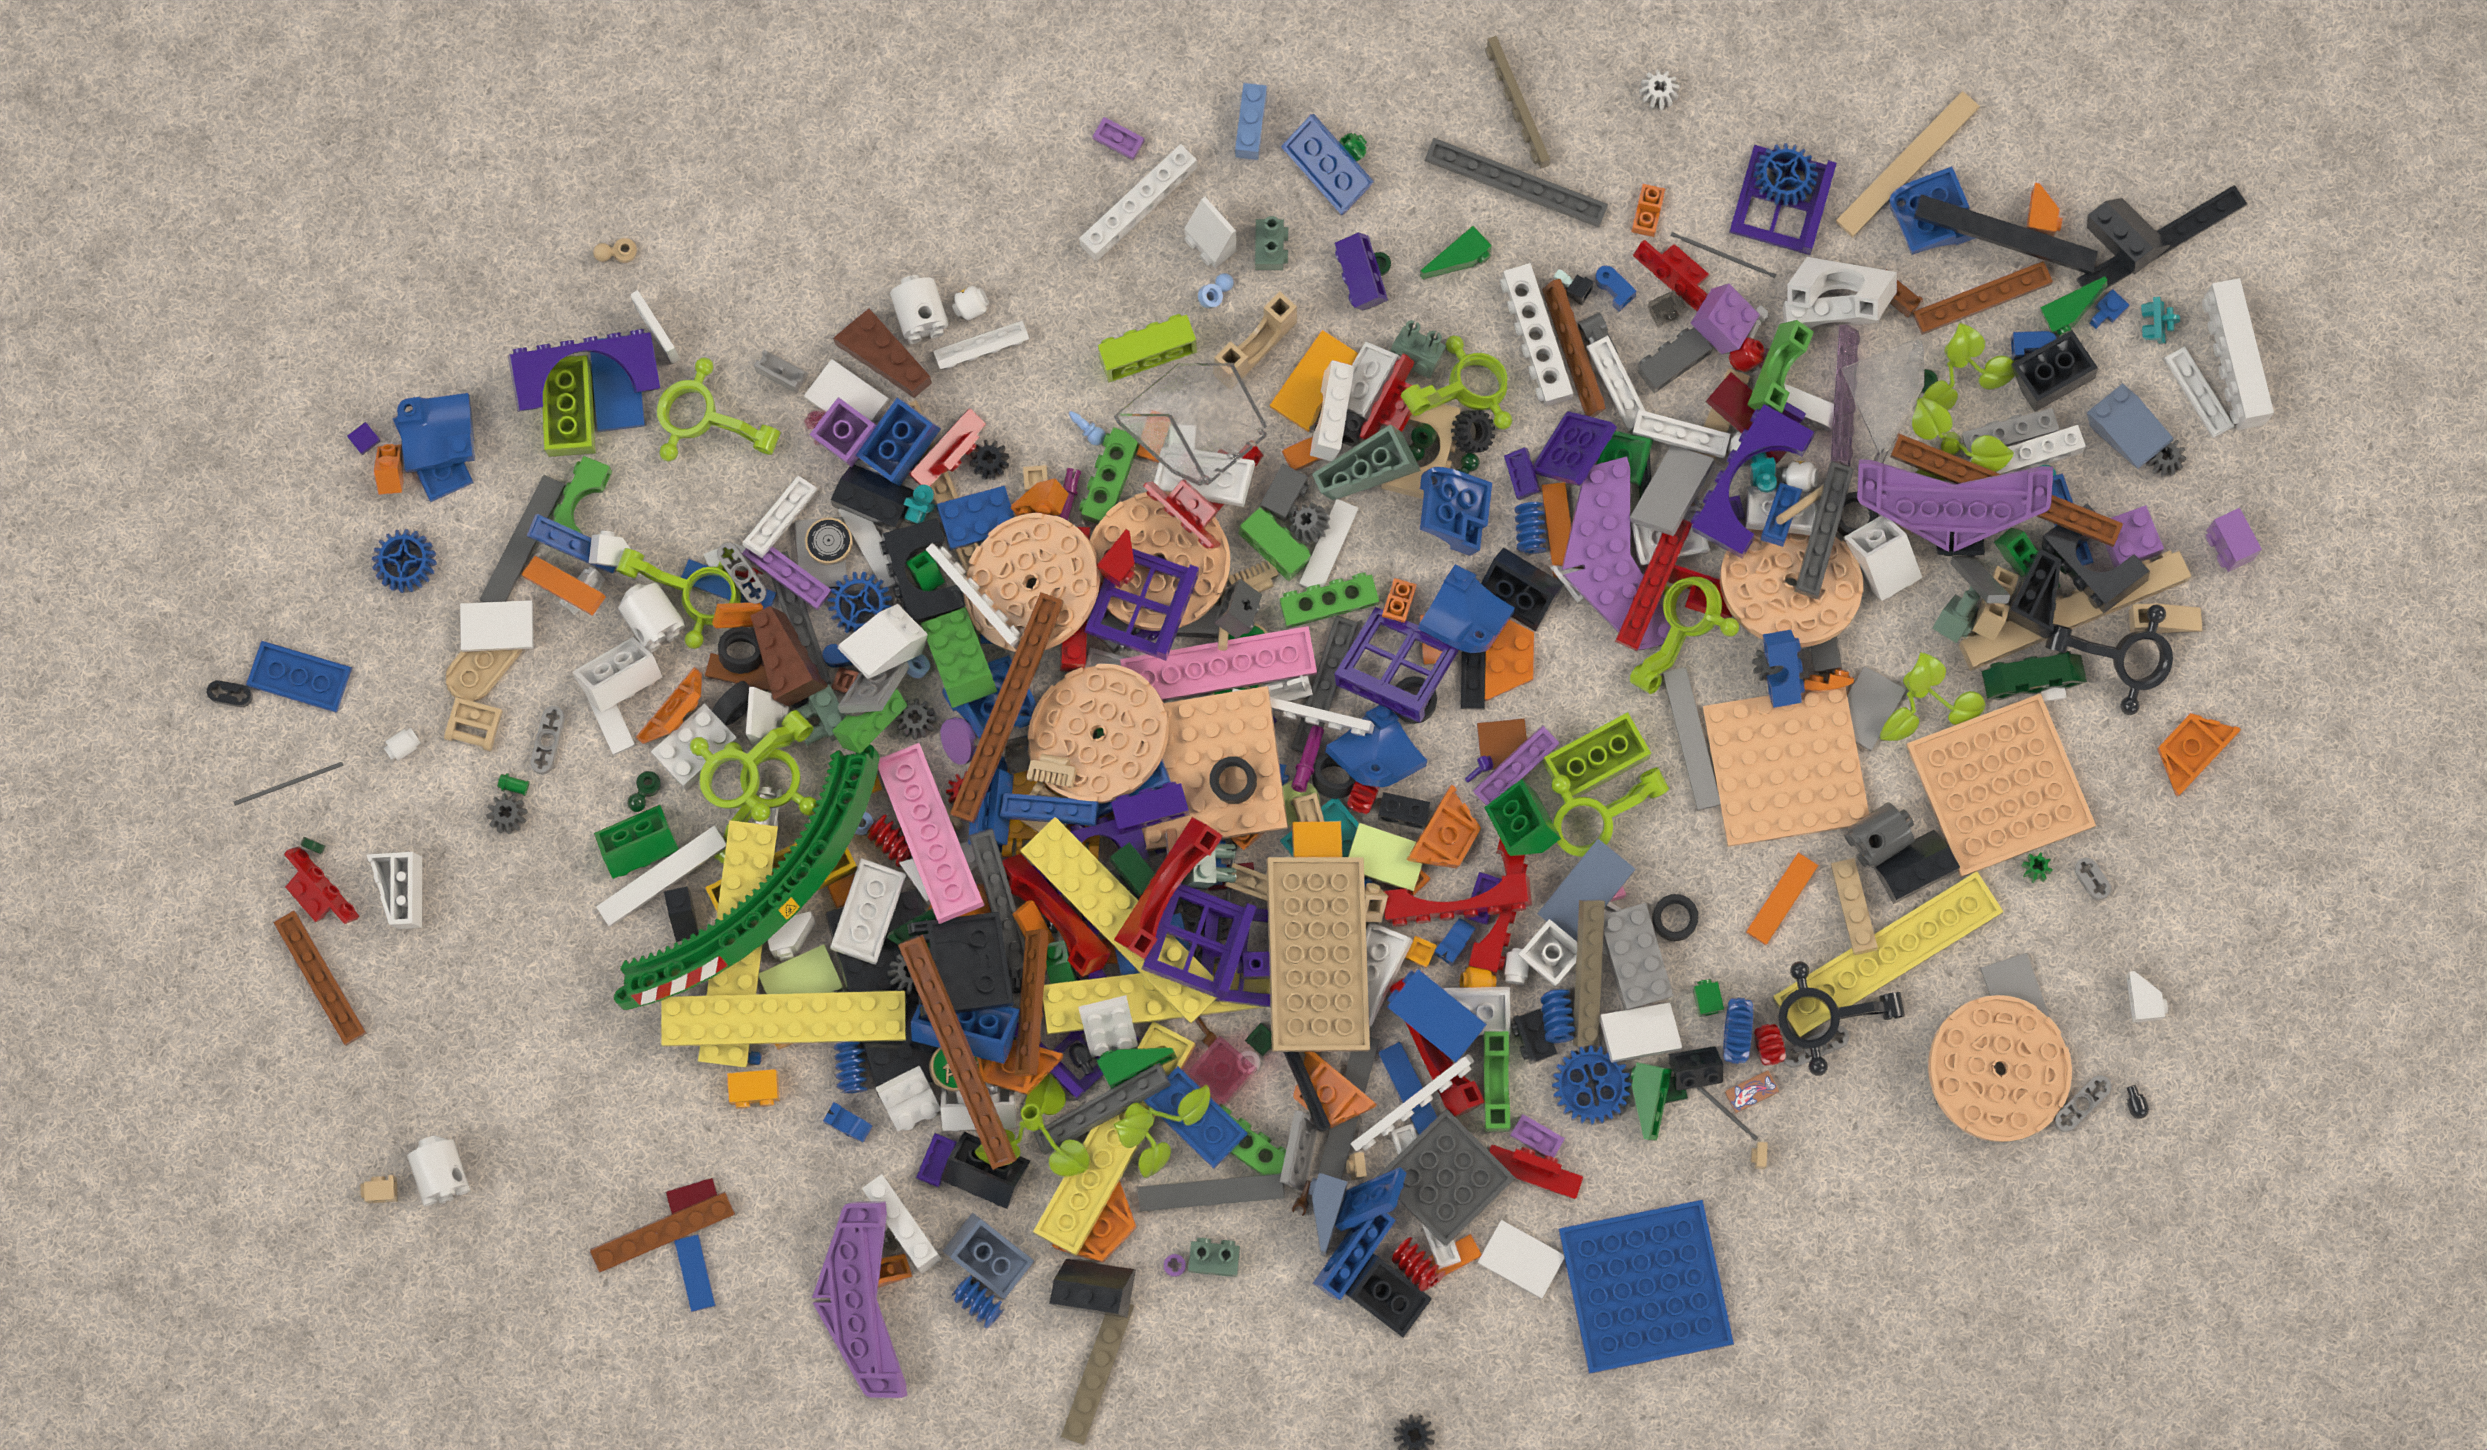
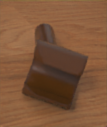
[1195,1016,1218,1050]
[1292,1180,1312,1216]

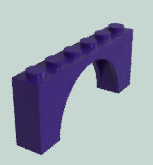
[508,329,660,412]
[1691,405,1814,559]

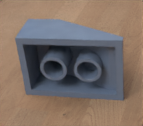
[2087,383,2173,469]
[1309,1173,1347,1257]
[942,1212,1034,1299]

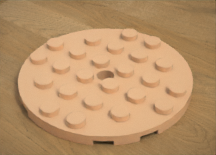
[1090,491,1230,631]
[963,513,1100,652]
[1720,528,1863,647]
[1028,664,1169,803]
[1928,995,2072,1142]

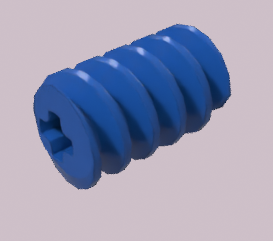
[1514,502,1547,554]
[1540,989,1575,1043]
[834,1042,868,1094]
[951,1275,1005,1329]

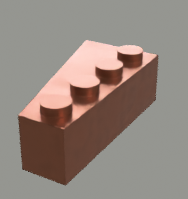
[833,308,932,398]
[751,606,828,707]

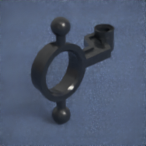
[2045,604,2173,715]
[1778,961,1905,1076]

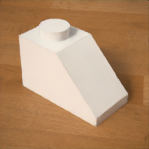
[589,531,630,567]
[2126,971,2168,1023]

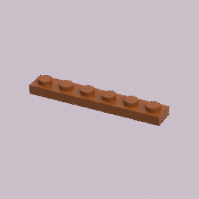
[1913,261,2053,335]
[1542,279,1606,417]
[273,910,367,1046]
[1014,929,1048,1077]
[590,1191,735,1273]

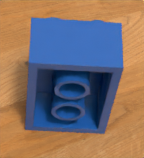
[856,397,941,486]

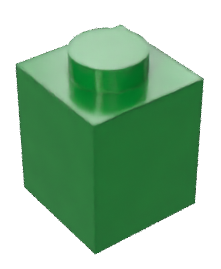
[906,551,945,591]
[1693,979,1724,1018]

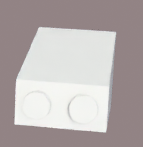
[1844,515,1922,601]

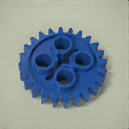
[1552,1045,1631,1125]

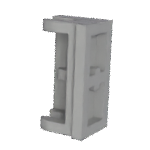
[754,350,809,393]

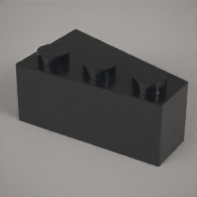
[2006,549,2061,639]

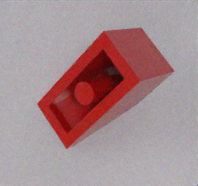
[1097,529,1136,588]

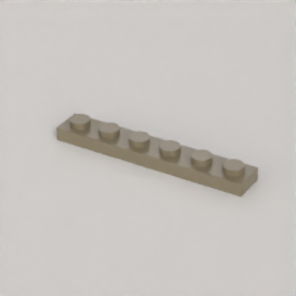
[1485,36,1550,169]
[1573,899,1605,1046]
[1061,1304,1134,1445]

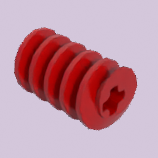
[867,814,912,867]
[1392,1237,1445,1292]

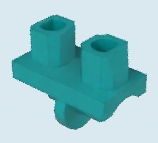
[2141,297,2181,344]
[1750,452,1777,493]
[904,484,936,523]

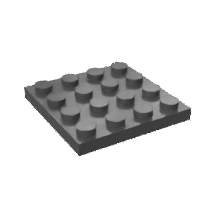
[1377,1109,1515,1247]

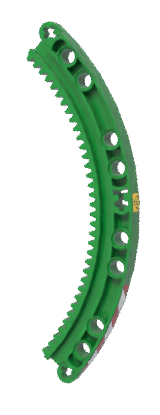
[614,744,880,1010]

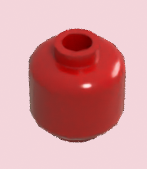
[1729,337,1764,372]

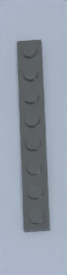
[1425,138,1608,228]

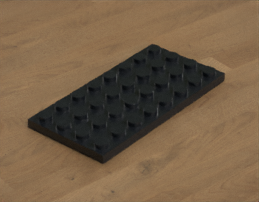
[825,889,939,1098]

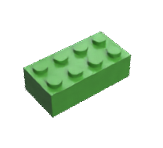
[921,607,997,708]

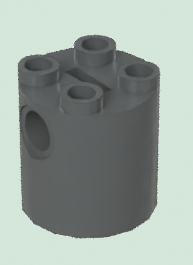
[1844,802,1915,868]

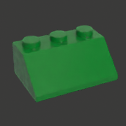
[1484,779,1561,856]
[594,804,679,879]

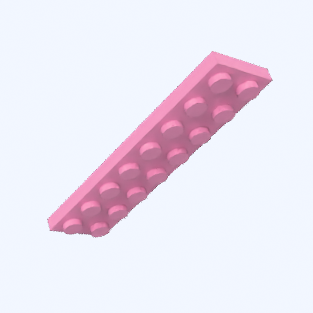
[1120,626,1317,701]
[878,743,984,924]

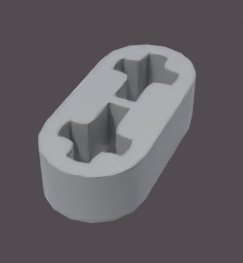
[2074,858,2111,900]

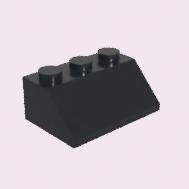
[2087,198,2170,275]
[2011,330,2098,412]
[830,464,914,531]
[1481,547,1564,631]
[1874,830,1960,904]
[941,1132,1031,1209]
[1049,1259,1136,1318]

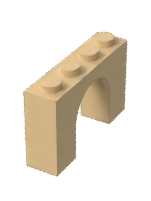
[1214,291,1297,389]
[1381,404,1461,499]

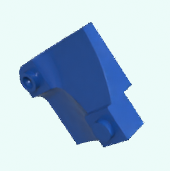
[1889,166,1976,255]
[397,393,476,473]
[1420,467,1492,556]
[1418,564,1515,653]
[942,655,1036,739]
[1325,705,1427,788]

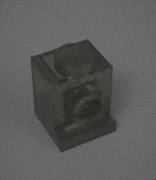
[1647,290,1686,328]
[1005,735,1031,774]

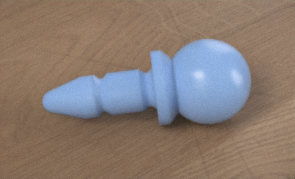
[1069,411,1106,446]

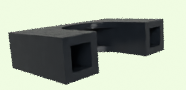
[2042,503,2150,613]
[879,518,966,625]

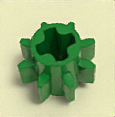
[1339,133,1367,161]
[2021,852,2053,884]

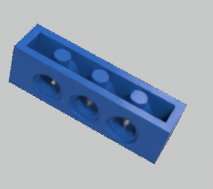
[1312,1213,1396,1300]

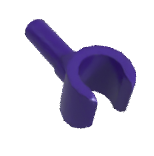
[1465,756,1493,783]

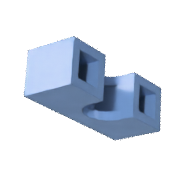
[1235,83,1267,160]

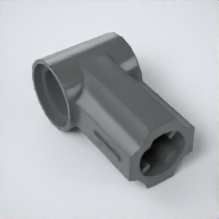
[1578,312,1618,354]

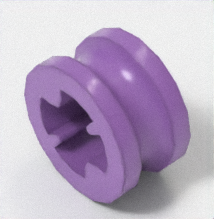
[1164,1254,1186,1277]

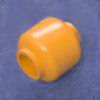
[1459,967,1497,988]

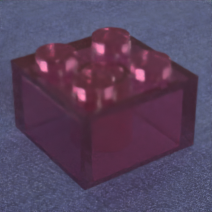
[1188,1036,1258,1106]

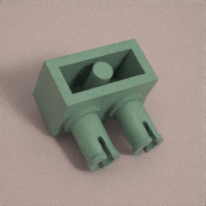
[1255,216,1289,271]
[1390,320,1446,379]
[1932,586,1981,643]
[790,684,846,746]
[1183,844,1237,890]
[1188,1238,1240,1277]

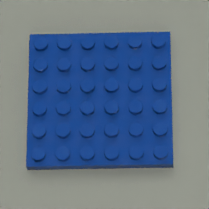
[1558,1200,1734,1374]

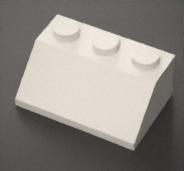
[572,637,662,713]
[941,1083,1016,1131]

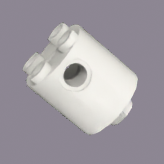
[890,275,948,344]
[618,583,685,653]
[407,1136,471,1207]

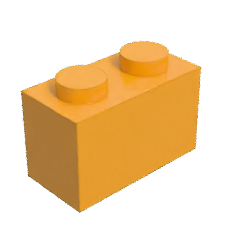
[727,1069,780,1109]

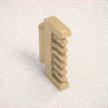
[1228,561,1278,593]
[1027,754,1077,788]

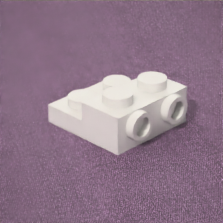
[876,1066,941,1131]

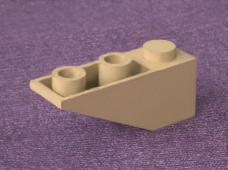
[2129,604,2202,633]

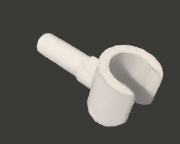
[1748,305,1768,338]

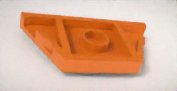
[1485,619,1534,701]
[635,667,702,744]
[2157,713,2241,797]
[1407,785,1481,869]
[977,1040,1064,1095]
[1293,1052,1377,1129]
[1052,1180,1137,1263]

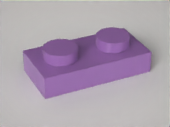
[1092,117,1145,161]
[1510,1114,1565,1157]

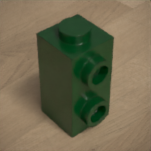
[1109,842,1155,897]

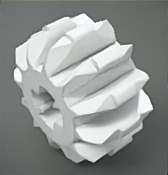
[1639,69,1680,110]

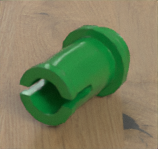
[497,773,530,796]

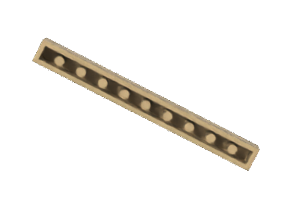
[1959,551,2191,671]

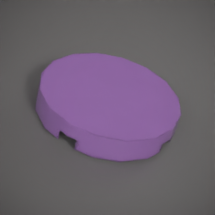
[940,717,977,765]

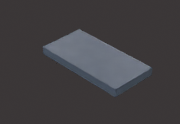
[1537,839,1636,941]

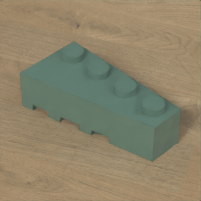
[1312,424,1421,501]

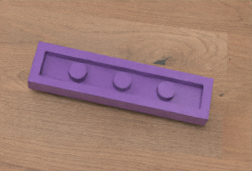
[742,547,832,611]
[1473,725,1560,805]

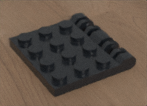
[907,912,1013,1019]

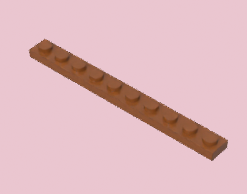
[1890,434,2123,547]
[950,592,1064,823]
[898,935,1017,1169]

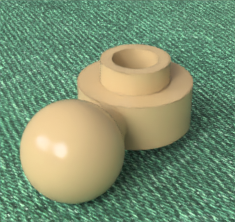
[593,238,637,263]

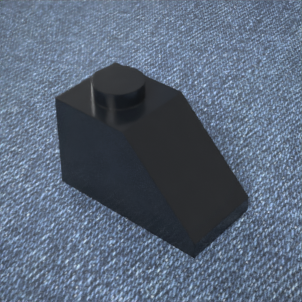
[664,886,699,942]

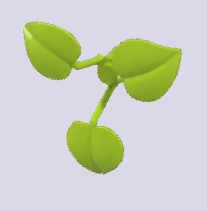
[1922,323,2015,410]
[1912,398,2014,482]
[1879,652,1986,741]
[975,1074,1090,1177]
[1114,1085,1210,1178]

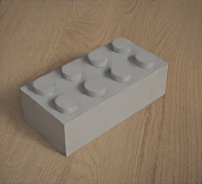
[1603,903,1673,1010]

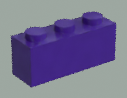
[1334,232,1388,311]
[1111,782,1190,834]

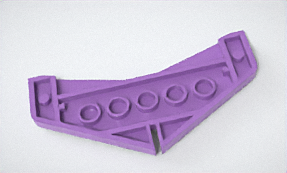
[1561,457,1671,650]
[1857,459,2053,552]
[812,1201,907,1398]

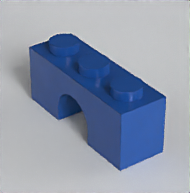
[1763,629,1805,708]

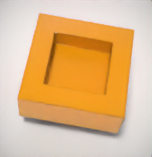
[1405,936,1437,968]

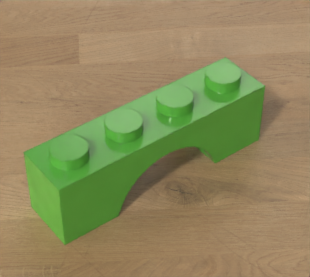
[1748,320,1814,413]
[554,456,612,534]
[1483,1031,1510,1132]

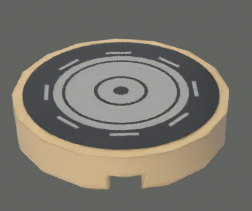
[805,517,853,565]

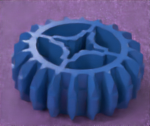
[1754,143,1818,207]
[372,529,437,593]
[828,572,892,633]
[1723,997,1754,1064]

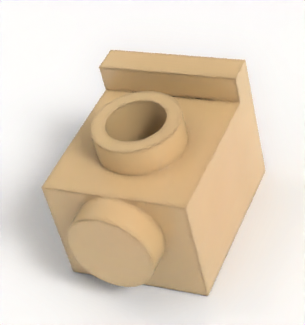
[1365,883,1388,922]
[360,1175,398,1204]

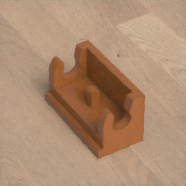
[1886,269,1923,318]

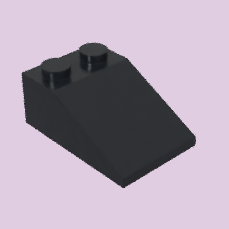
[1345,1254,1432,1338]

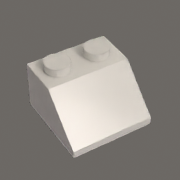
[768,911,816,961]
[1518,919,1577,987]

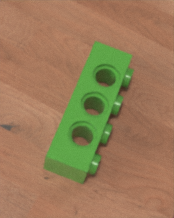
[1079,427,1141,524]
[1279,572,1379,628]
[1219,1103,1286,1175]

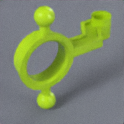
[1401,335,1513,430]
[657,357,781,462]
[616,542,741,649]
[1630,577,1739,694]
[689,710,814,822]
[714,742,818,865]
[1551,767,1669,857]

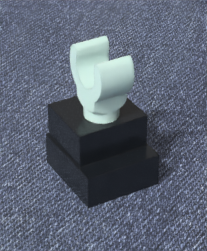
[1553,269,1593,305]

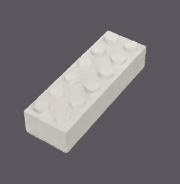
[2202,278,2274,430]

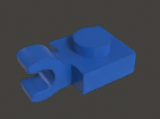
[2089,289,2130,329]

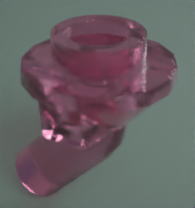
[804,411,825,445]

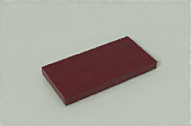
[1705,372,1787,464]

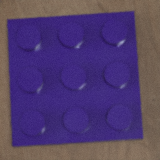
[1533,411,1617,486]

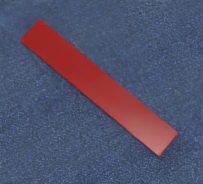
[1615,519,1692,651]

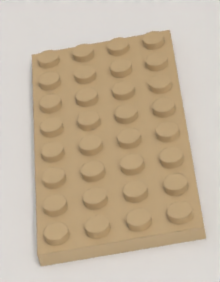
[1266,857,1370,1052]

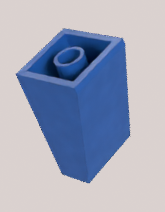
[1387,969,1487,1062]

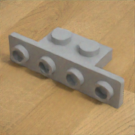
[1962,408,2059,452]

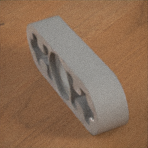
[717,542,767,604]
[530,706,565,775]
[1783,1026,1849,1068]
[2054,1075,2111,1132]

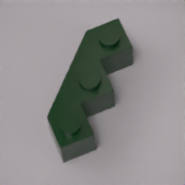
[1981,651,2087,700]

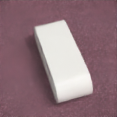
[1784,384,1840,432]

